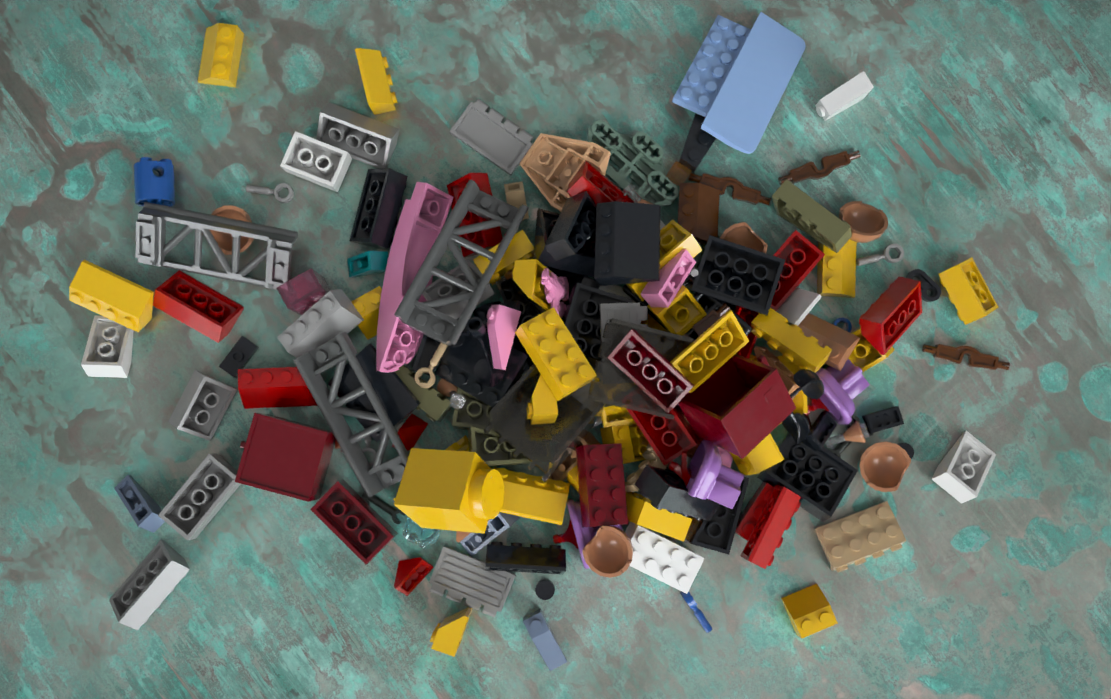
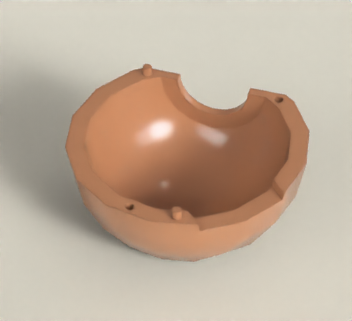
[839,201,888,243]
[210,205,254,255]
[720,222,768,253]
[859,442,911,492]
[583,525,633,578]

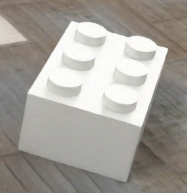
[280,131,352,192]

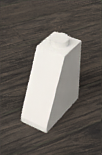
[815,71,874,121]

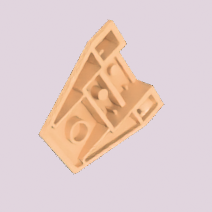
[519,133,611,212]

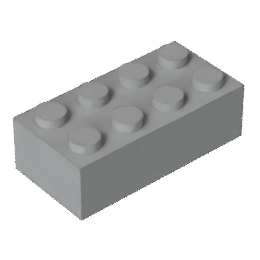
[158,453,240,540]

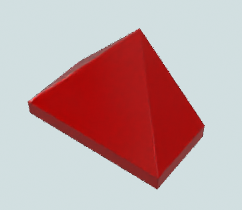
[392,414,428,451]
[394,557,434,596]

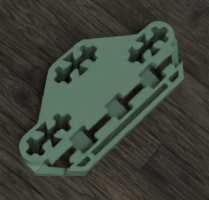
[588,120,679,206]

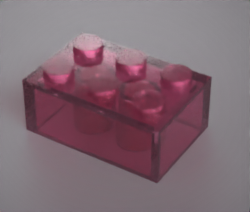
[277,268,331,316]

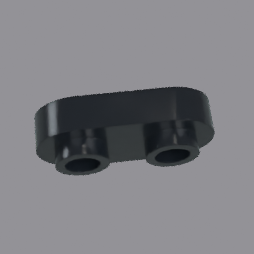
[906,269,941,302]

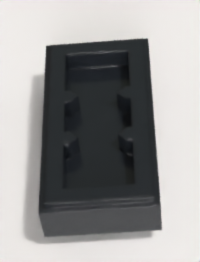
[219,336,259,378]
[862,406,904,434]
[806,411,837,451]

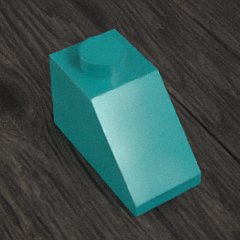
[347,251,389,277]

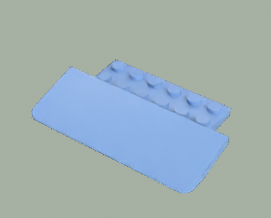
[672,12,806,154]

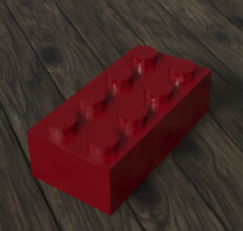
[576,443,628,527]
[310,479,398,565]

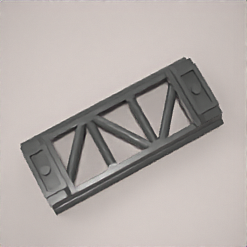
[394,180,529,346]
[135,202,298,292]
[293,332,410,498]

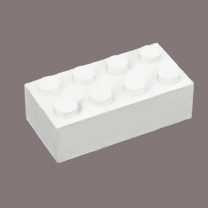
[625,521,705,594]

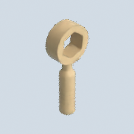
[415,343,447,388]

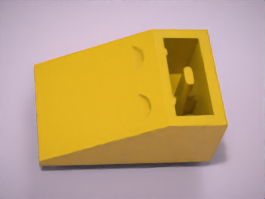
[600,422,649,464]

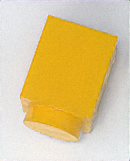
[394,448,504,534]

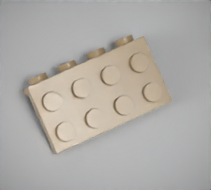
[815,501,907,573]

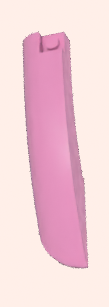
[376,182,453,372]

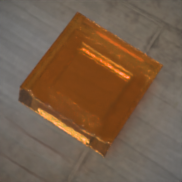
[666,161,692,187]

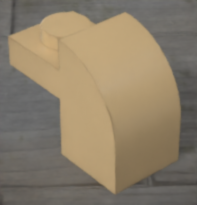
[504,181,529,221]

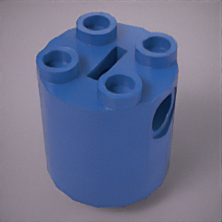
[134,157,175,207]

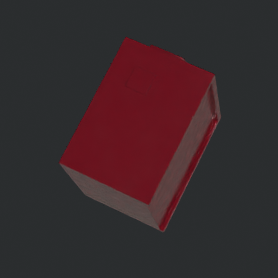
[678,354,796,459]
[235,413,336,502]

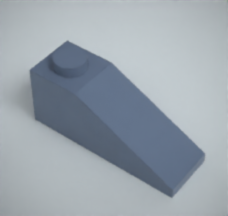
[114,475,165,533]
[460,512,519,557]
[523,608,567,671]

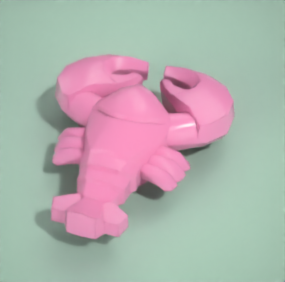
[541,268,569,318]

